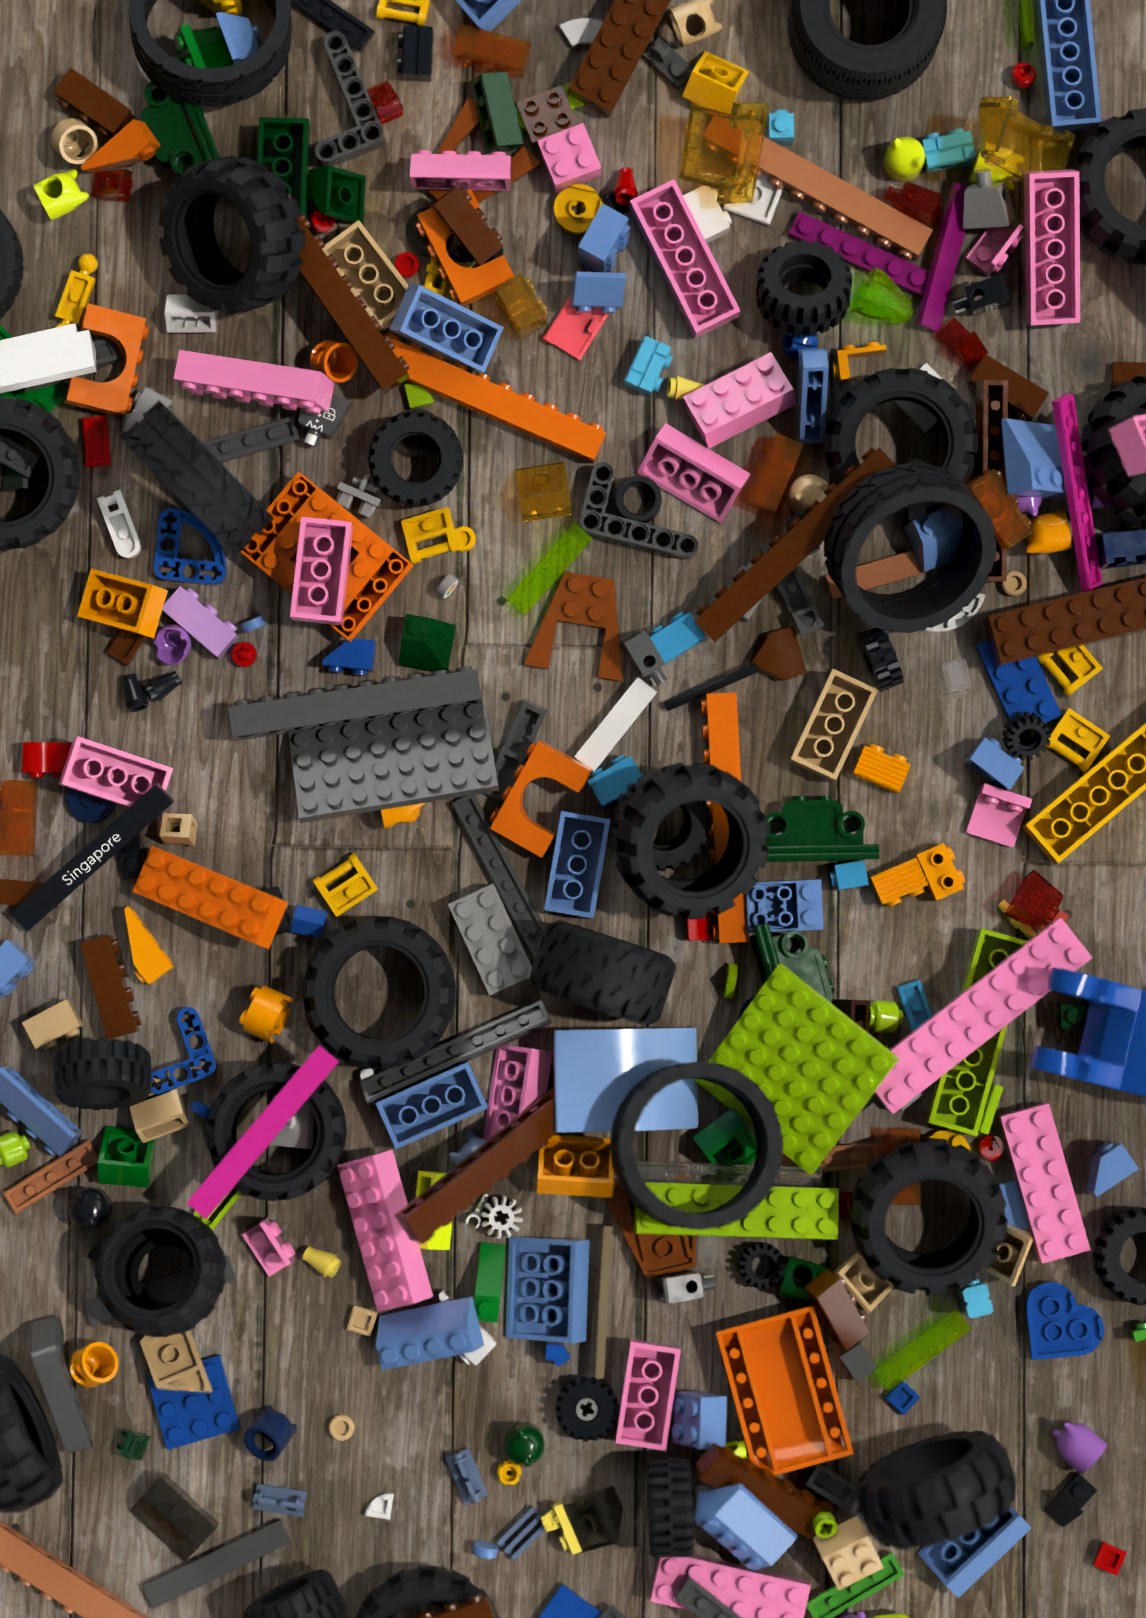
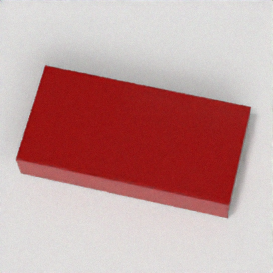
[82,416,112,468]

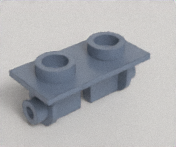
[446,1448,488,1505]
[253,1484,307,1517]

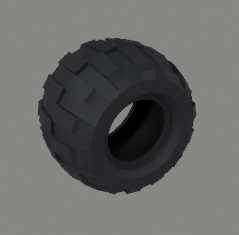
[94,1206,226,1337]

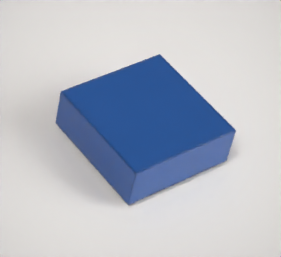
[884,1379,920,1415]

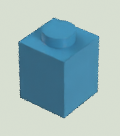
[829,860,869,891]

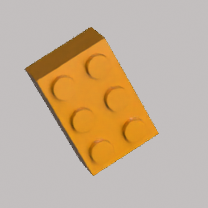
[77,568,168,638]
[537,1135,614,1198]

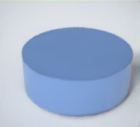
[240,615,266,633]
[472,1541,499,1559]

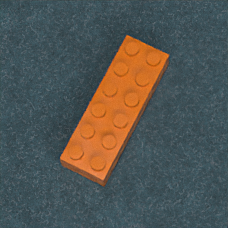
[132,846,289,949]

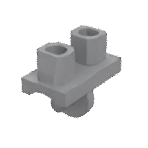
[337,474,383,518]

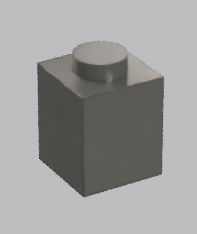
[838,1341,878,1382]

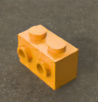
[914,843,965,901]

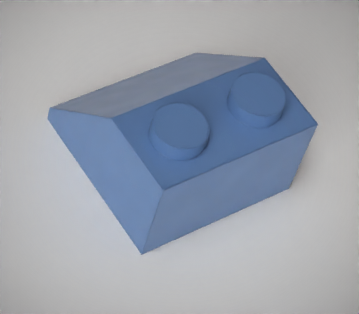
[570,272,626,314]
[904,505,963,573]
[964,737,1024,791]
[1086,1141,1139,1197]

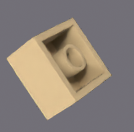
[813,1515,884,1591]

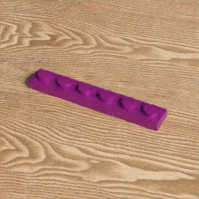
[788,211,929,297]

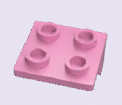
[965,224,1024,277]
[966,783,1032,848]
[242,1218,296,1277]

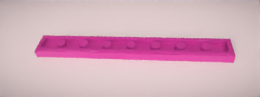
[1052,394,1103,592]
[187,1045,339,1219]

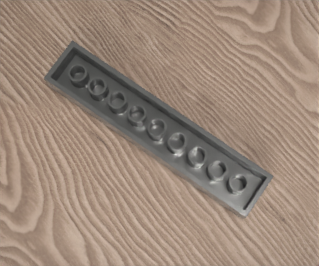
[228,666,482,741]

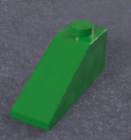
[474,1242,506,1323]

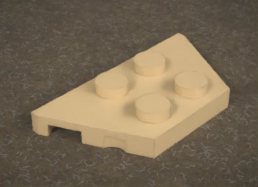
[140,1330,213,1393]

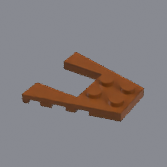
[425,96,541,205]
[524,571,623,682]
[604,1163,697,1279]

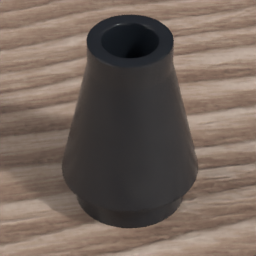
[143,671,182,703]
[122,673,149,712]

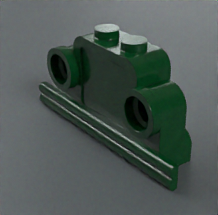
[141,56,220,177]
[765,795,880,862]
[751,923,834,1003]

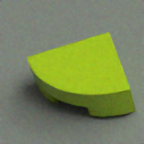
[404,384,435,410]
[723,963,738,999]

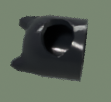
[68,1187,112,1229]

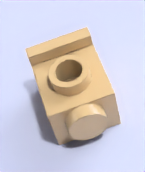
[157,813,198,847]

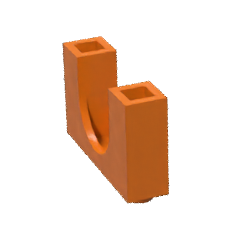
[415,189,515,307]
[64,303,149,417]
[489,740,593,858]

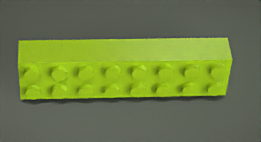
[925,928,1027,1136]
[634,1182,839,1241]

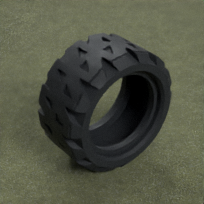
[530,920,676,1025]
[206,1062,347,1201]

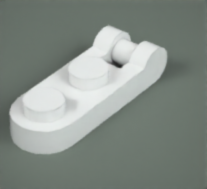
[97,489,141,559]

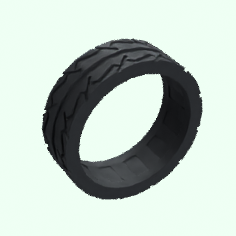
[129,0,291,106]
[121,400,274,555]
[824,463,996,633]
[610,1061,783,1230]

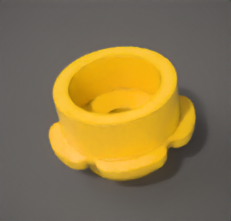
[497,1460,522,1485]

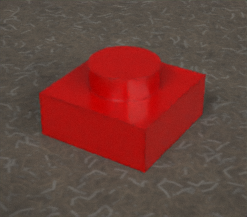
[1092,1541,1127,1576]

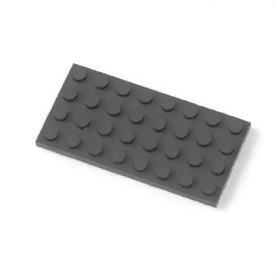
[288,700,499,823]

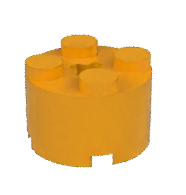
[239,985,293,1044]

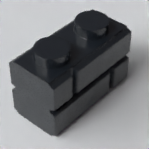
[397,25,434,82]

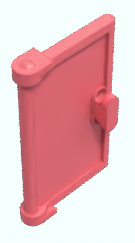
[542,296,609,361]

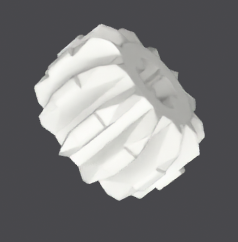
[480,1195,523,1239]

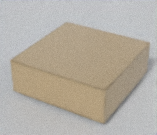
[347,1305,378,1337]

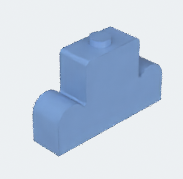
[797,348,829,443]

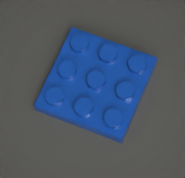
[147,1355,241,1450]

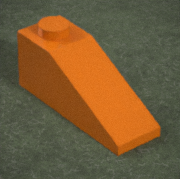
[80,119,161,173]

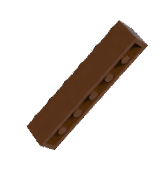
[695,1442,838,1541]

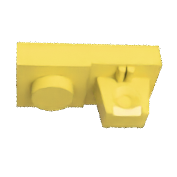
[540,1502,582,1555]

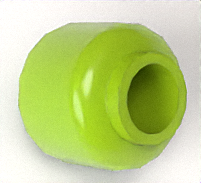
[869,1000,903,1033]
[0,1131,31,1168]

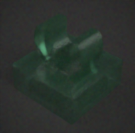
[116,1431,151,1460]

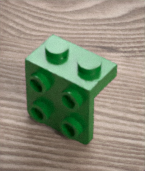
[173,24,234,68]

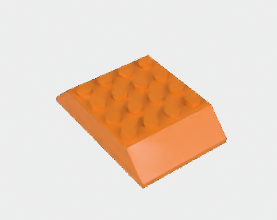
[716,1305,854,1475]

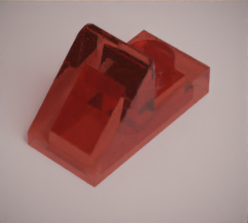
[367,80,403,124]
[91,169,133,203]
[936,317,988,371]

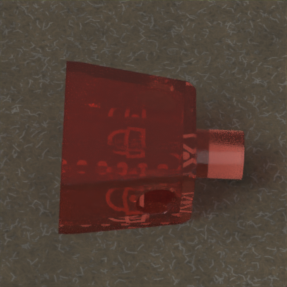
[885,182,943,230]
[1004,869,1069,930]

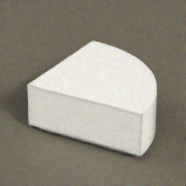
[365,1493,394,1520]

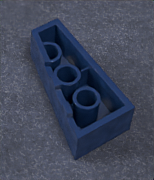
[1096,528,1146,570]

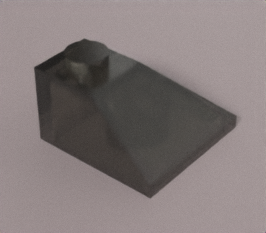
[562,1485,623,1553]

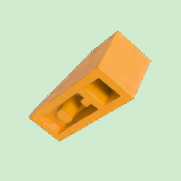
[124,906,176,985]

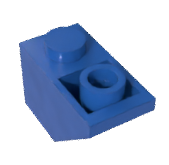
[322,638,377,676]

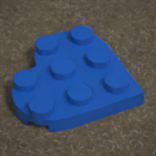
[1025,1281,1105,1360]

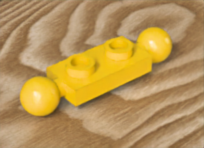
[54,254,98,328]

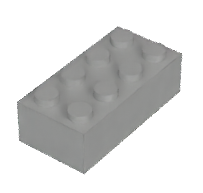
[448,884,532,996]

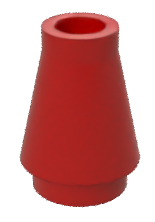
[613,167,638,205]

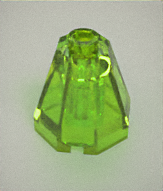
[849,268,913,325]

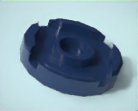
[67,788,116,823]

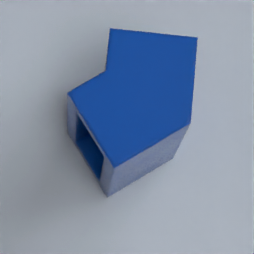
[290,905,327,939]
[546,1341,571,1367]

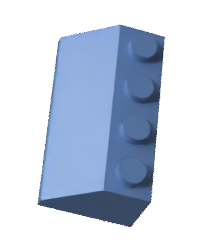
[0,1066,84,1156]
[376,1296,484,1370]
[694,1484,797,1570]
[918,1506,1032,1598]

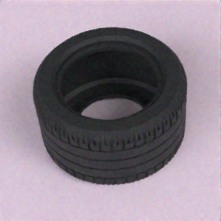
[788,0,947,101]

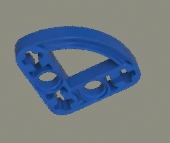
[154,508,227,586]

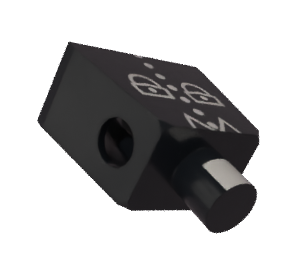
[952,274,1011,316]

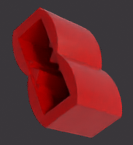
[22,742,72,779]

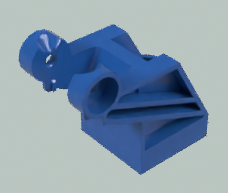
[1029,967,1146,1097]

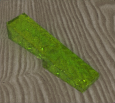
[506,523,593,617]
[874,1308,972,1392]

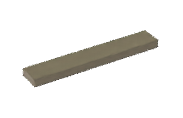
[594,1224,613,1379]

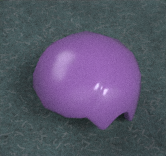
[153,624,191,665]

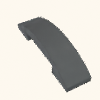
[760,536,824,637]

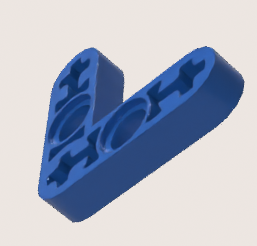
[151,1007,216,1094]

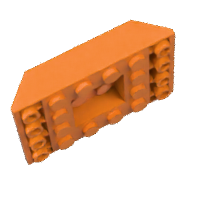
[240,471,414,642]

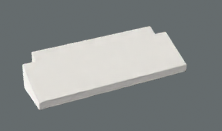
[0,323,97,393]

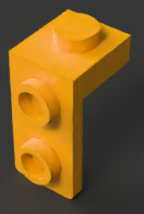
[832,342,887,384]

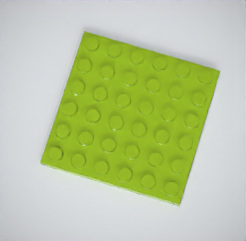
[695,963,900,1176]

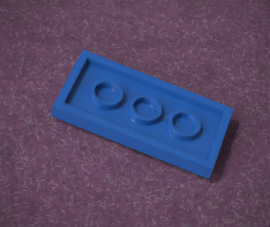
[975,640,1062,734]

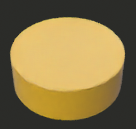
[455,526,476,552]

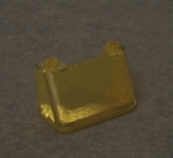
[978,97,1076,181]

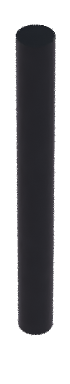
[664,663,759,711]

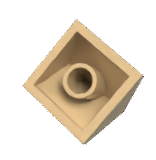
[981,1224,1033,1287]
[833,1250,893,1314]

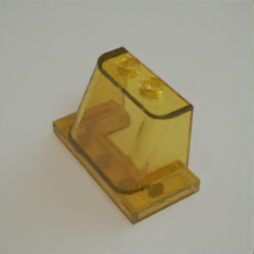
[679,101,770,204]

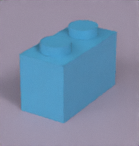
[650,612,706,665]
[587,755,642,808]

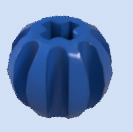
[782,332,818,361]

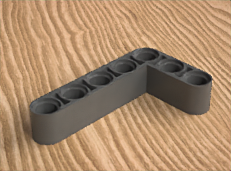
[315,31,384,166]
[580,462,699,560]
[31,1316,93,1454]

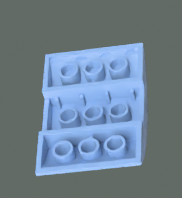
[554,1028,698,1132]

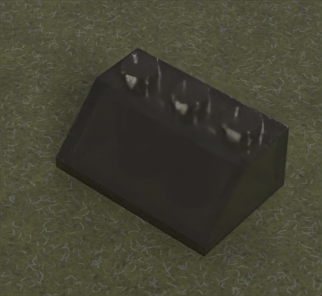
[129,1472,219,1562]

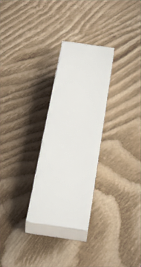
[574,677,657,772]

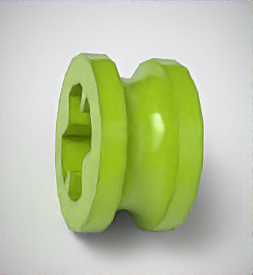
[813,1512,838,1539]

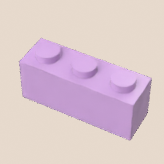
[162,586,239,659]

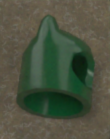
[778,1255,832,1303]
[504,1422,545,1467]

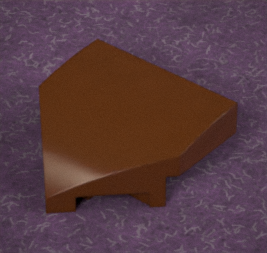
[749,626,807,681]

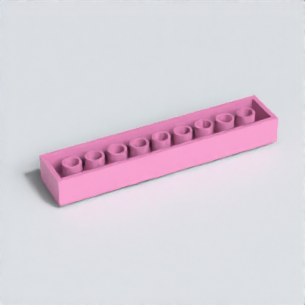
[874,918,1092,1114]

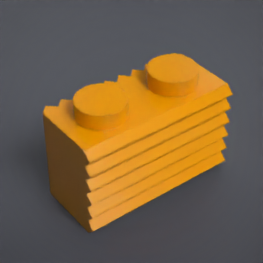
[852,744,911,794]
[869,857,928,907]

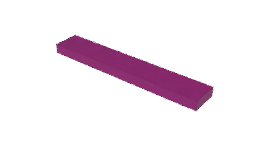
[916,183,968,332]

